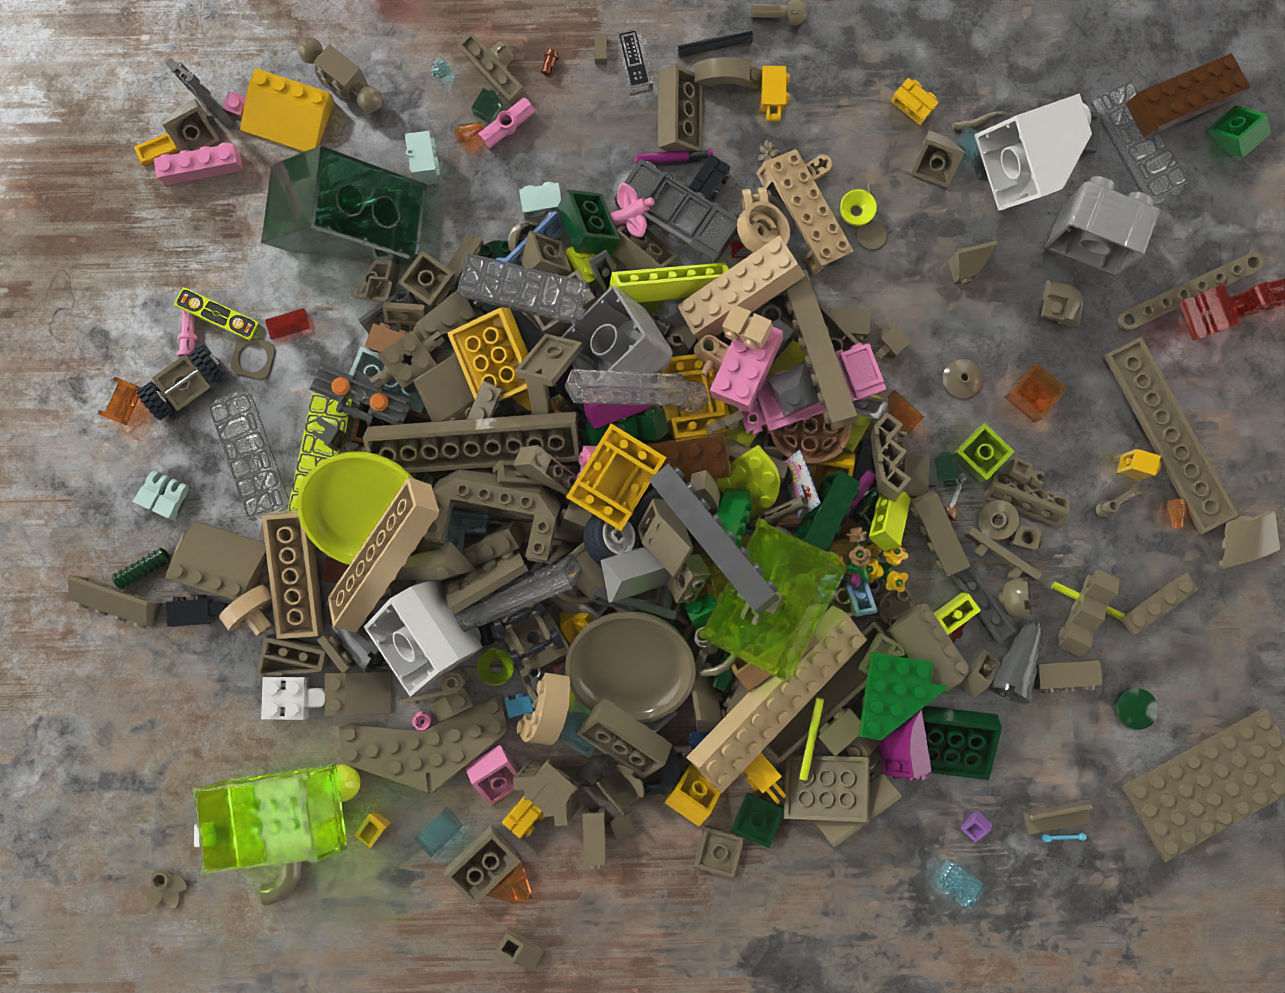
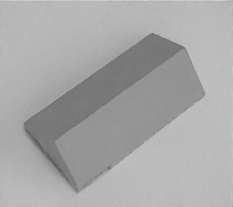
[601,546,671,602]

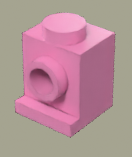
[737,401,766,435]

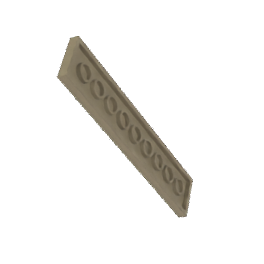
[1104,337,1239,534]

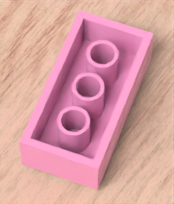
[710,327,784,412]

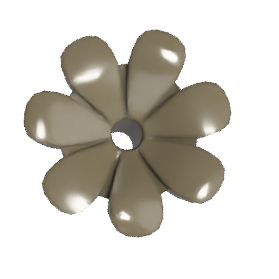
[758,140,781,163]

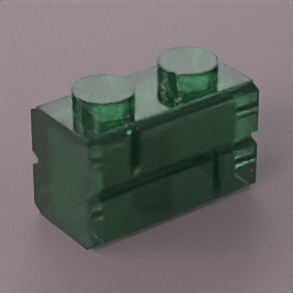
[935,452,961,488]

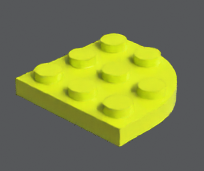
[714,445,780,519]

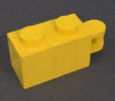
[761,66,790,122]

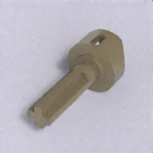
[751,0,807,25]

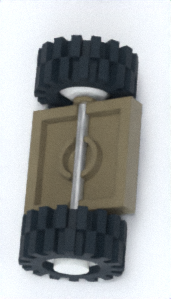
[137,345,226,420]

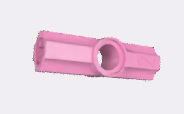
[478,98,535,149]

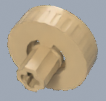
[737,201,790,253]
[219,585,272,636]

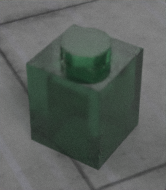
[471,88,502,124]

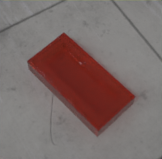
[265,308,310,340]

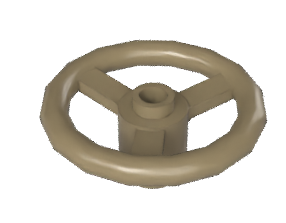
[681,618,742,677]

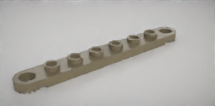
[1117,253,1264,331]

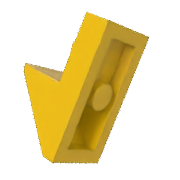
[559,612,594,644]

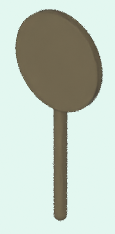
[857,184,887,250]

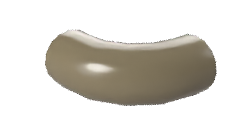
[260,856,302,906]

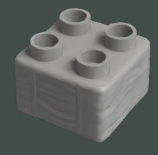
[1046,176,1160,276]
[561,286,673,393]

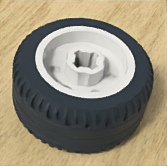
[583,515,640,564]

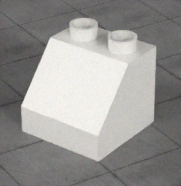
[974,93,1092,211]
[364,580,483,697]

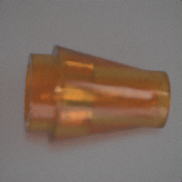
[454,121,484,144]
[1165,498,1187,528]

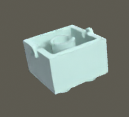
[405,131,440,187]

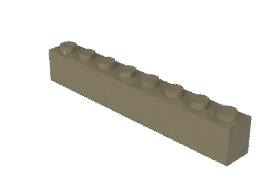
[781,269,857,430]

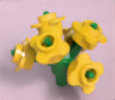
[854,541,908,592]

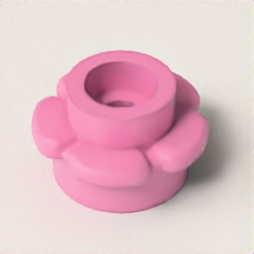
[412,711,433,731]

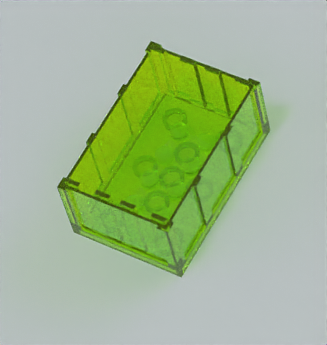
[698,518,848,684]
[191,764,347,876]

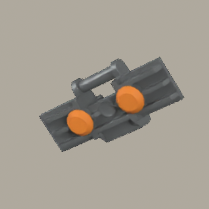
[309,363,413,426]

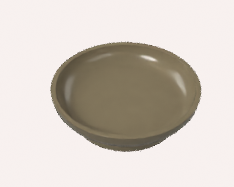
[565,611,696,723]

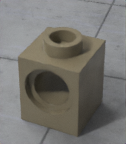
[1008,525,1043,551]

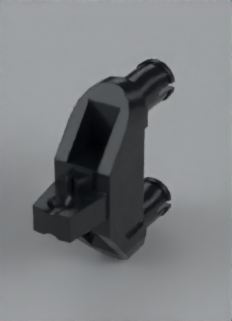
[643,747,692,798]

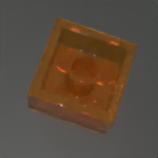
[1004,362,1067,423]

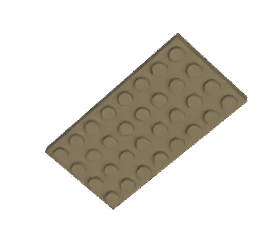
[1122,708,1285,862]

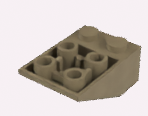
[638,499,693,577]

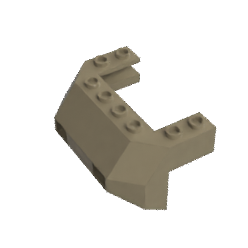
[421,468,562,565]

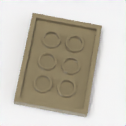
[441,548,528,614]
[784,755,870,823]

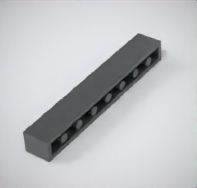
[649,463,780,615]

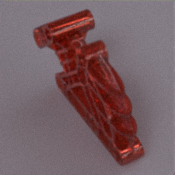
[1179,279,1285,341]

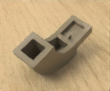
[694,57,761,90]

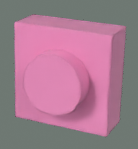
[222,91,246,118]

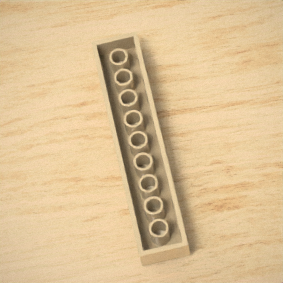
[686,605,867,793]

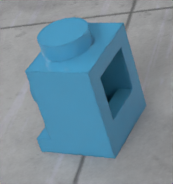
[504,692,535,718]

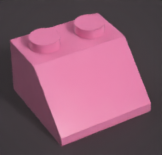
[465,745,519,806]

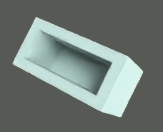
[519,182,561,219]

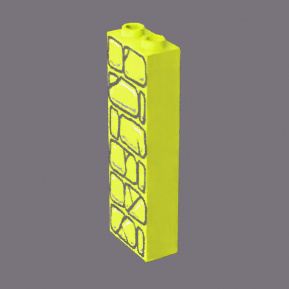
[287,393,356,511]

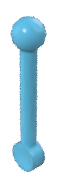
[1042,833,1087,842]

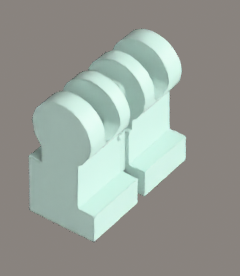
[133,470,189,521]

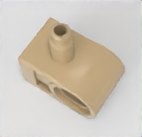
[694,335,730,376]

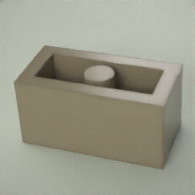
[594,35,607,64]

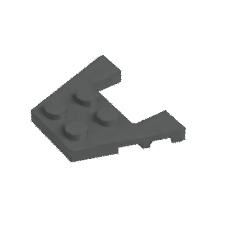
[165,59,235,129]

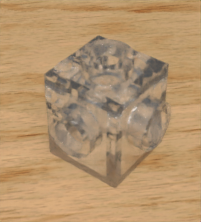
[674,381,709,412]

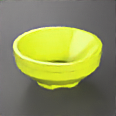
[840,189,877,226]

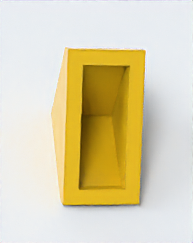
[354,810,391,848]

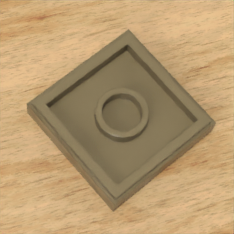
[694,825,745,878]

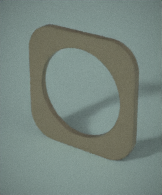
[231,337,275,379]

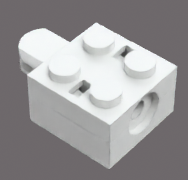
[261,676,325,720]

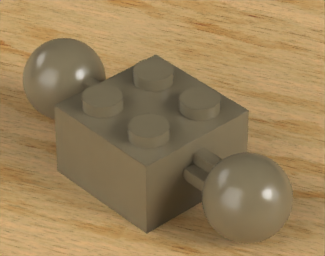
[297,37,383,112]

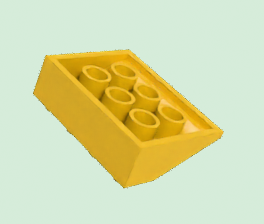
[240,68,335,156]
[447,307,529,402]

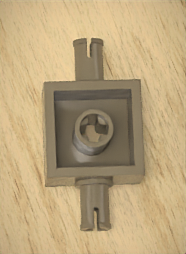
[369,331,445,390]

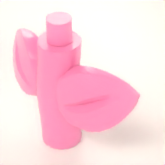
[610,182,655,237]

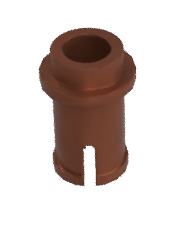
[540,49,559,77]

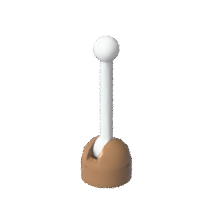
[944,473,967,520]

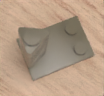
[515,334,583,415]

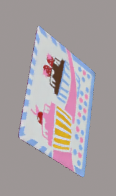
[785,450,820,518]

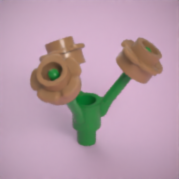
[824,527,871,582]

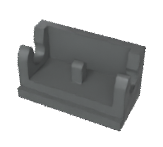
[312,417,347,452]

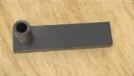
[589,585,677,624]

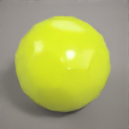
[323,764,361,802]

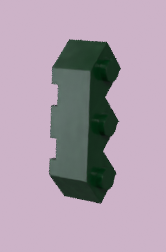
[578,406,669,450]

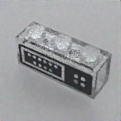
[616,28,656,96]

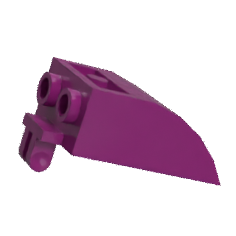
[880,709,932,780]

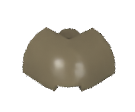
[1041,280,1084,328]

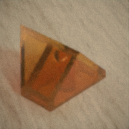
[486,857,533,903]

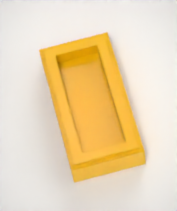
[134,133,180,166]

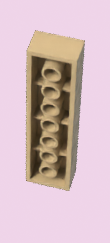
[328,477,439,633]

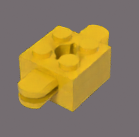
[741,752,786,804]

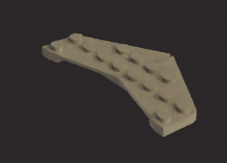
[339,696,507,794]

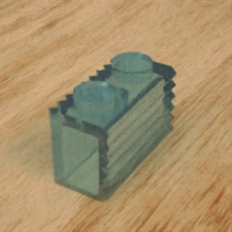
[414,807,464,857]
[934,859,987,907]

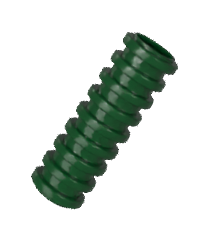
[112,547,170,590]

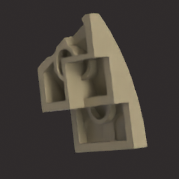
[1219,511,1280,568]

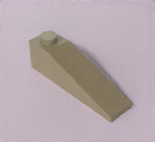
[395,542,475,581]

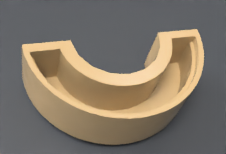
[517,673,570,745]

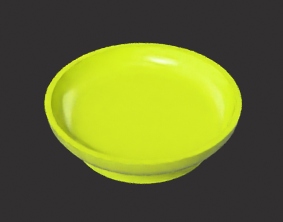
[297,452,421,565]

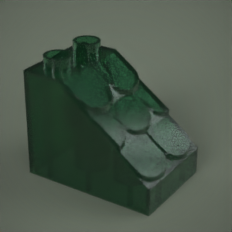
[261,146,427,265]

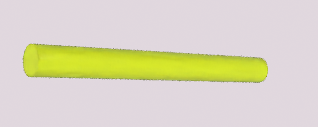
[1051,582,1125,621]
[799,697,824,780]

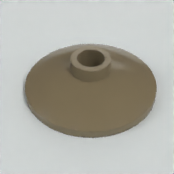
[942,359,983,399]
[978,500,1020,540]

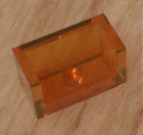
[97,376,140,426]

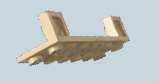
[756,149,853,275]

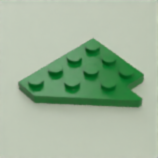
[859,652,947,740]

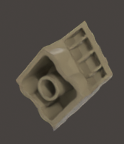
[513,758,580,826]

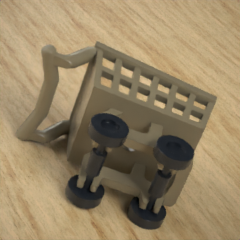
[493,593,572,709]

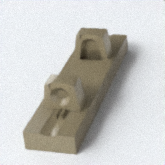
[964,527,1042,581]

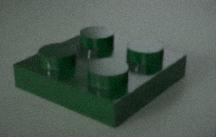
[730,792,784,848]

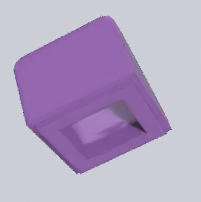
[961,810,992,843]

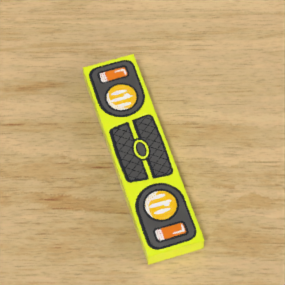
[174,287,259,341]

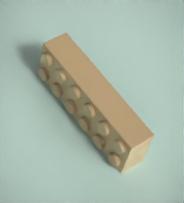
[677,235,806,341]
[262,510,325,639]

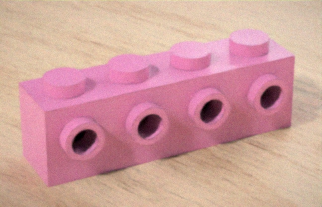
[154,142,243,185]

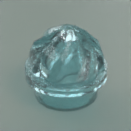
[431,57,451,78]

